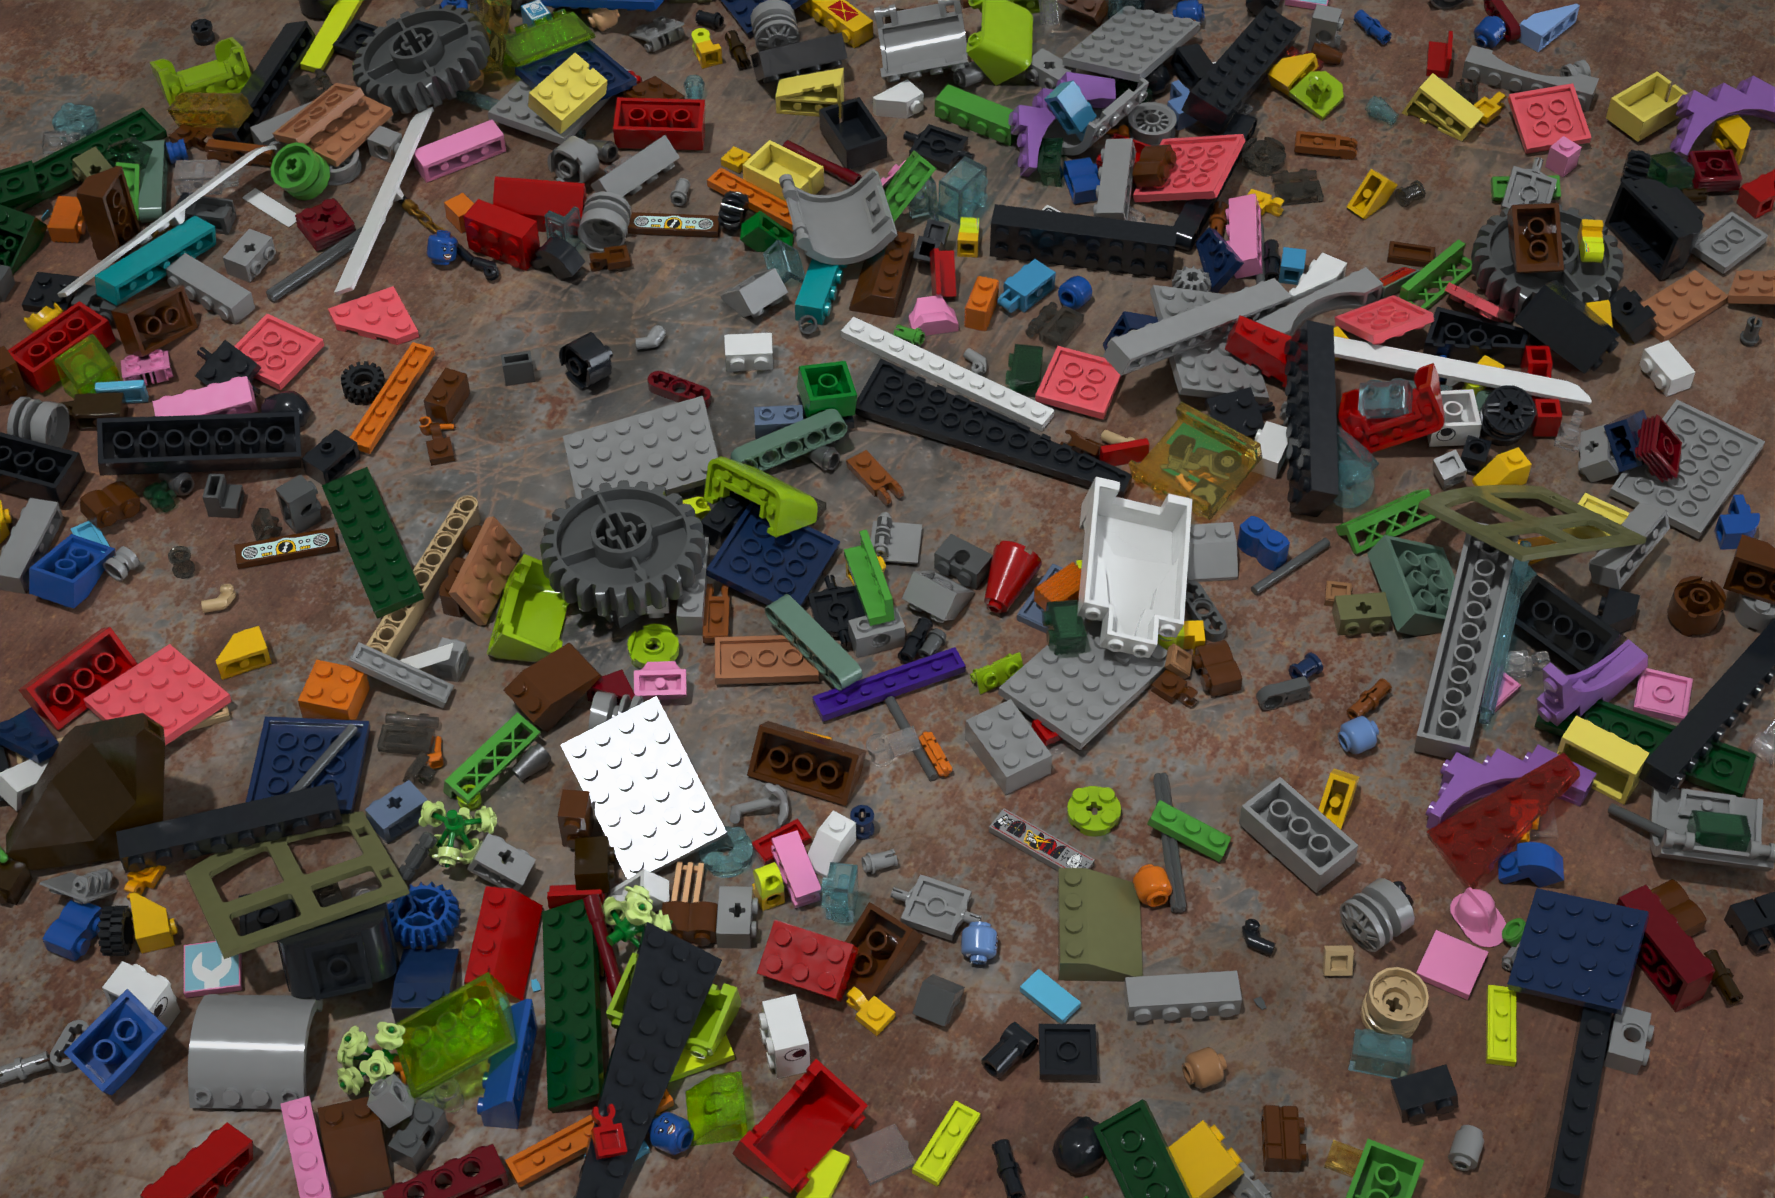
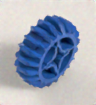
[387,882,461,951]

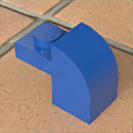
[1714,494,1760,550]
[1498,842,1564,888]

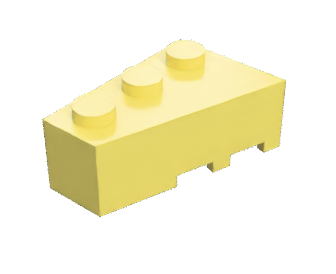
[775,68,844,118]
[1402,73,1484,141]

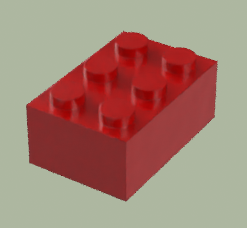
[463,199,540,271]
[757,920,859,1002]

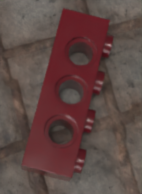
[382,1144,509,1198]

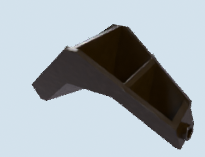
[6,713,165,871]

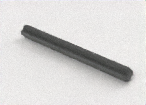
[266,225,364,302]
[1153,773,1186,913]

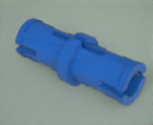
[1353,10,1392,44]

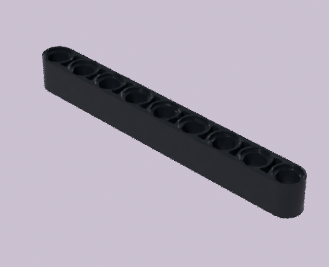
[1174,112,1257,251]

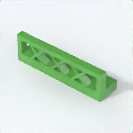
[884,150,936,222]
[1399,239,1472,310]
[1336,489,1436,554]
[844,529,895,626]
[443,712,541,804]

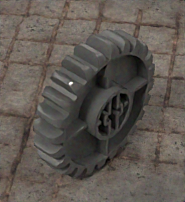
[352,4,490,114]
[1471,202,1624,317]
[540,480,706,618]

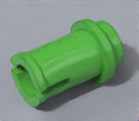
[893,324,925,346]

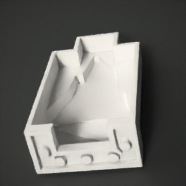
[1077,477,1192,658]

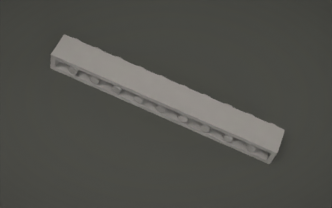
[1103,278,1292,376]

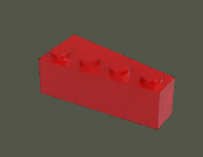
[1225,315,1292,388]
[140,1122,253,1198]

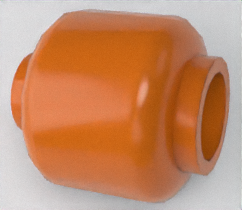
[1133,864,1172,907]

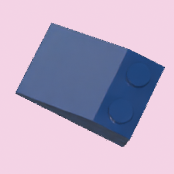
[29,534,115,609]
[64,989,168,1096]

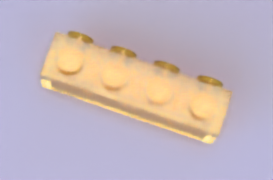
[167,92,254,128]

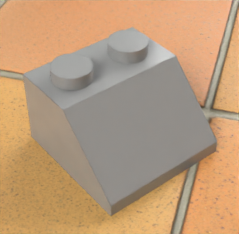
[720,268,788,318]
[1187,522,1238,582]
[902,570,975,623]

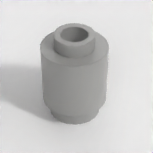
[953,61,986,88]
[1448,1125,1484,1171]

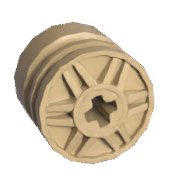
[1360,967,1429,1042]

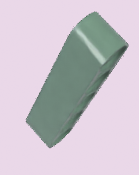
[139,140,168,223]
[730,409,847,471]
[764,594,863,691]

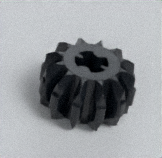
[1620,150,1651,181]
[718,191,749,230]

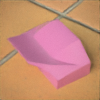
[908,295,959,336]
[634,661,687,700]

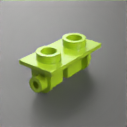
[969,652,1023,695]

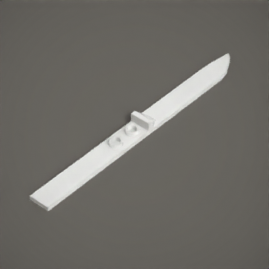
[334,107,434,295]
[57,145,277,297]
[1334,336,1592,405]

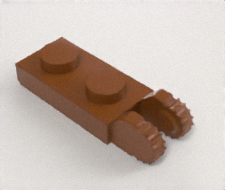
[1294,131,1358,160]
[846,450,904,505]
[702,584,730,643]

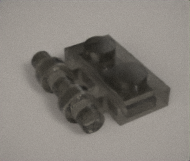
[288,68,334,106]
[1271,168,1324,206]
[1025,302,1084,348]
[377,711,439,756]

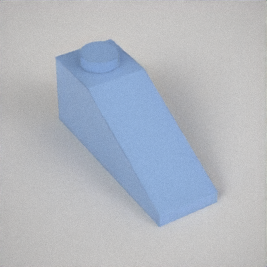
[1517,4,1580,52]

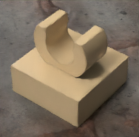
[1323,946,1354,976]

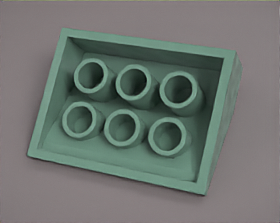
[1367,535,1455,636]

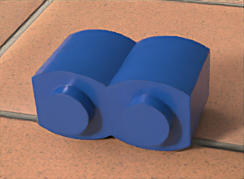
[1063,157,1100,204]
[1237,516,1290,571]
[42,898,102,961]

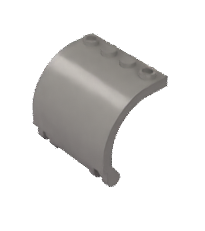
[874,0,969,83]
[1041,73,1149,155]
[779,168,898,265]
[1650,787,1775,872]
[188,994,323,1109]

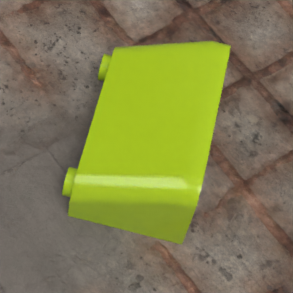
[966,0,1033,85]
[149,37,251,111]
[704,456,818,537]
[487,554,569,662]
[606,952,742,1059]

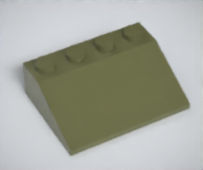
[1057,868,1143,982]

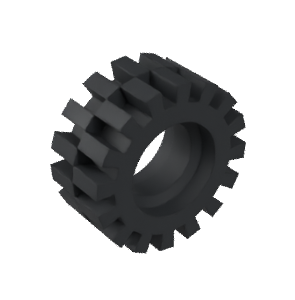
[341,361,385,406]
[98,906,134,956]

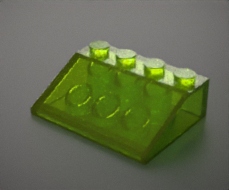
[490,9,596,67]
[396,972,516,1099]

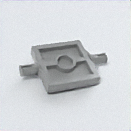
[1500,157,1557,210]
[890,874,982,941]

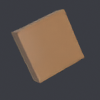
[1324,581,1352,606]
[1165,644,1193,679]

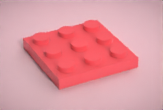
[1508,83,1592,154]
[1335,295,1434,345]
[234,314,324,391]
[1035,346,1122,419]

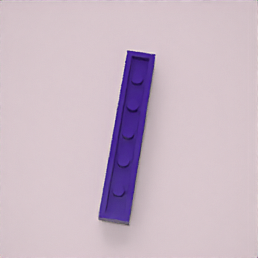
[812,647,966,722]

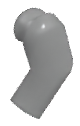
[635,325,666,350]
[963,348,987,376]

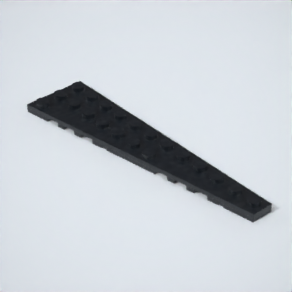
[855,358,1132,498]
[574,922,722,1198]

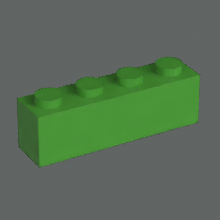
[935,84,1019,146]

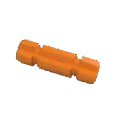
[919,731,953,777]

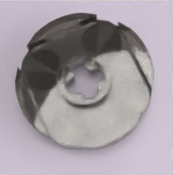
[1241,137,1286,177]

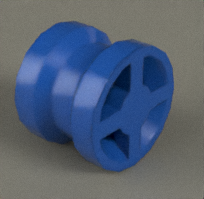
[166,139,189,164]

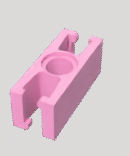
[771,830,822,909]

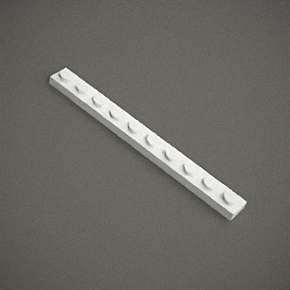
[841,317,1054,431]

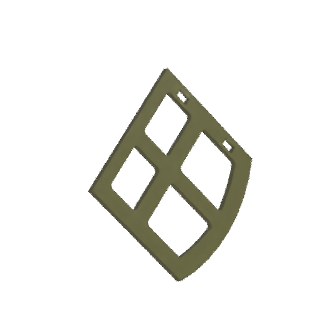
[1418,485,1647,562]
[185,811,409,959]

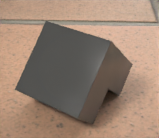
[501,351,535,386]
[203,474,245,518]
[912,974,965,1027]

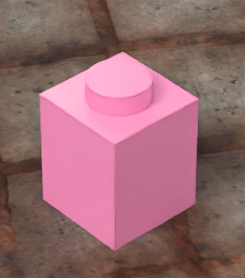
[1545,136,1582,177]

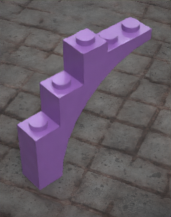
[1008,72,1116,177]
[1668,76,1775,161]
[1537,639,1648,726]
[1425,744,1597,832]

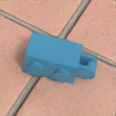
[1044,80,1097,142]
[997,259,1056,313]

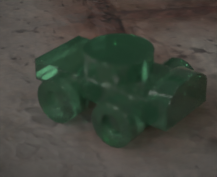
[142,480,177,512]

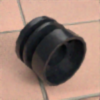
[1479,385,1536,446]

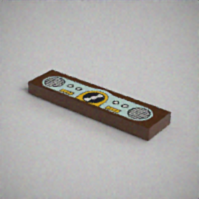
[627,212,720,237]
[234,527,338,569]

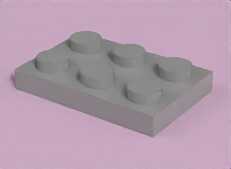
[1692,212,1768,274]

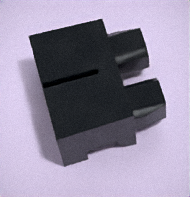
[1724,892,1775,954]

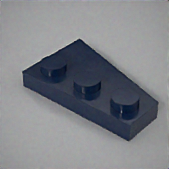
[1195,227,1244,293]
[0,707,59,764]

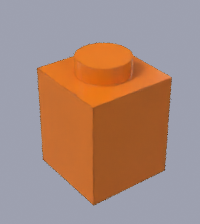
[444,193,474,234]

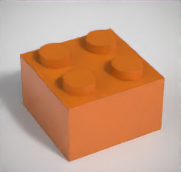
[298,660,370,720]

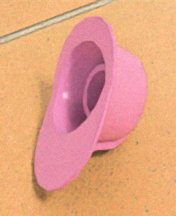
[1450,887,1506,948]

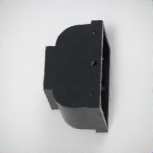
[1604,178,1705,281]
[274,902,400,1000]

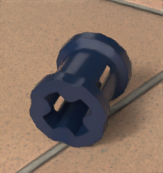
[1288,652,1323,679]
[850,805,875,840]

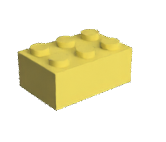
[528,53,608,134]
[1606,72,1687,142]
[742,140,824,201]
[1557,716,1649,805]

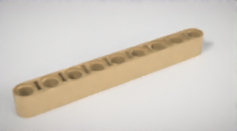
[366,495,481,659]

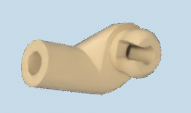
[1101,430,1135,445]
[201,584,236,613]

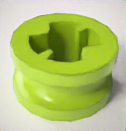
[457,784,482,811]

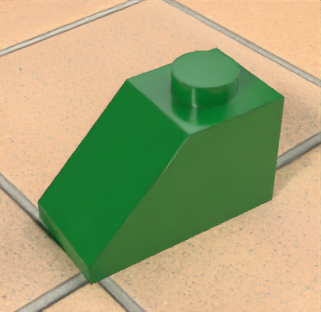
[740,211,793,253]

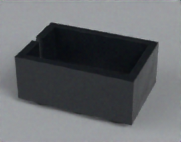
[819,97,887,169]

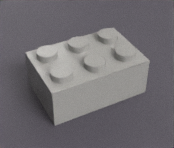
[965,699,1052,795]

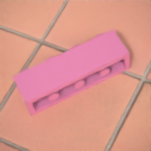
[413,120,506,183]
[1226,193,1263,279]
[152,376,258,416]
[280,1096,333,1198]

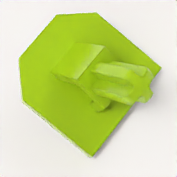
[1288,71,1344,121]

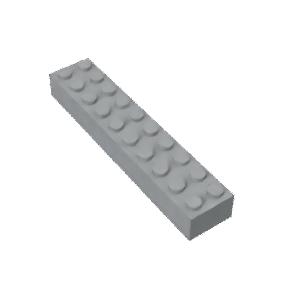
[1414,522,1519,759]

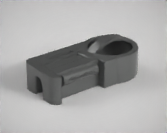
[1256,676,1311,710]

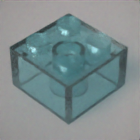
[938,156,988,225]

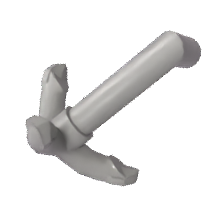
[729,783,789,828]

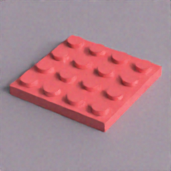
[1132,134,1245,202]
[83,644,232,746]

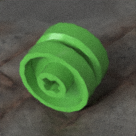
[271,142,330,201]

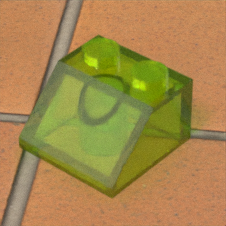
[54,334,121,399]
[685,1071,748,1146]

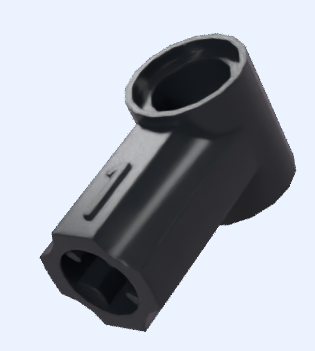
[981,1022,1038,1078]

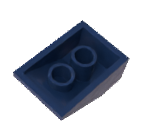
[391,949,460,1025]

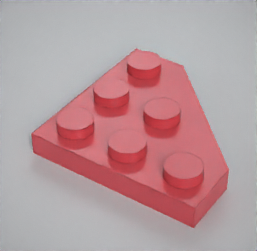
[1445,282,1515,323]
[328,286,419,345]

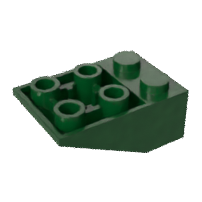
[0,205,47,275]

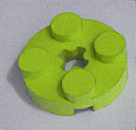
[627,624,679,669]
[1067,786,1121,837]

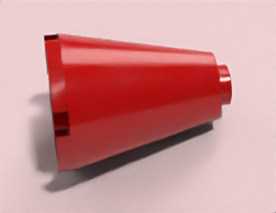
[984,541,1042,614]

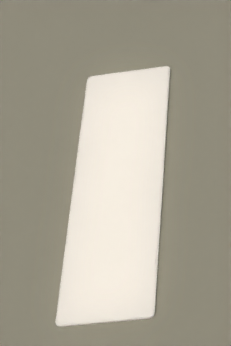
[242,188,297,227]
[400,643,453,669]

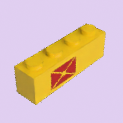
[799,0,873,49]

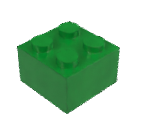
[797,361,857,418]

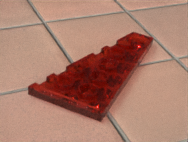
[1426,753,1580,889]

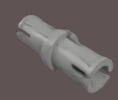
[0,1051,52,1084]

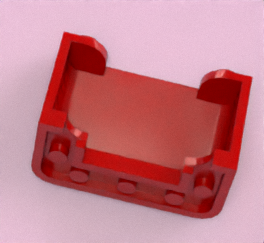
[1338,363,1445,455]
[733,1059,868,1194]

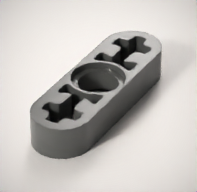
[1185,580,1227,642]

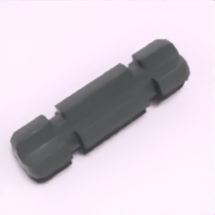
[398,832,437,881]

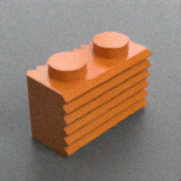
[47,196,86,243]
[964,276,999,331]
[1034,562,1081,619]

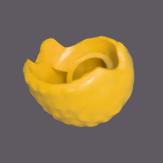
[24,303,64,333]

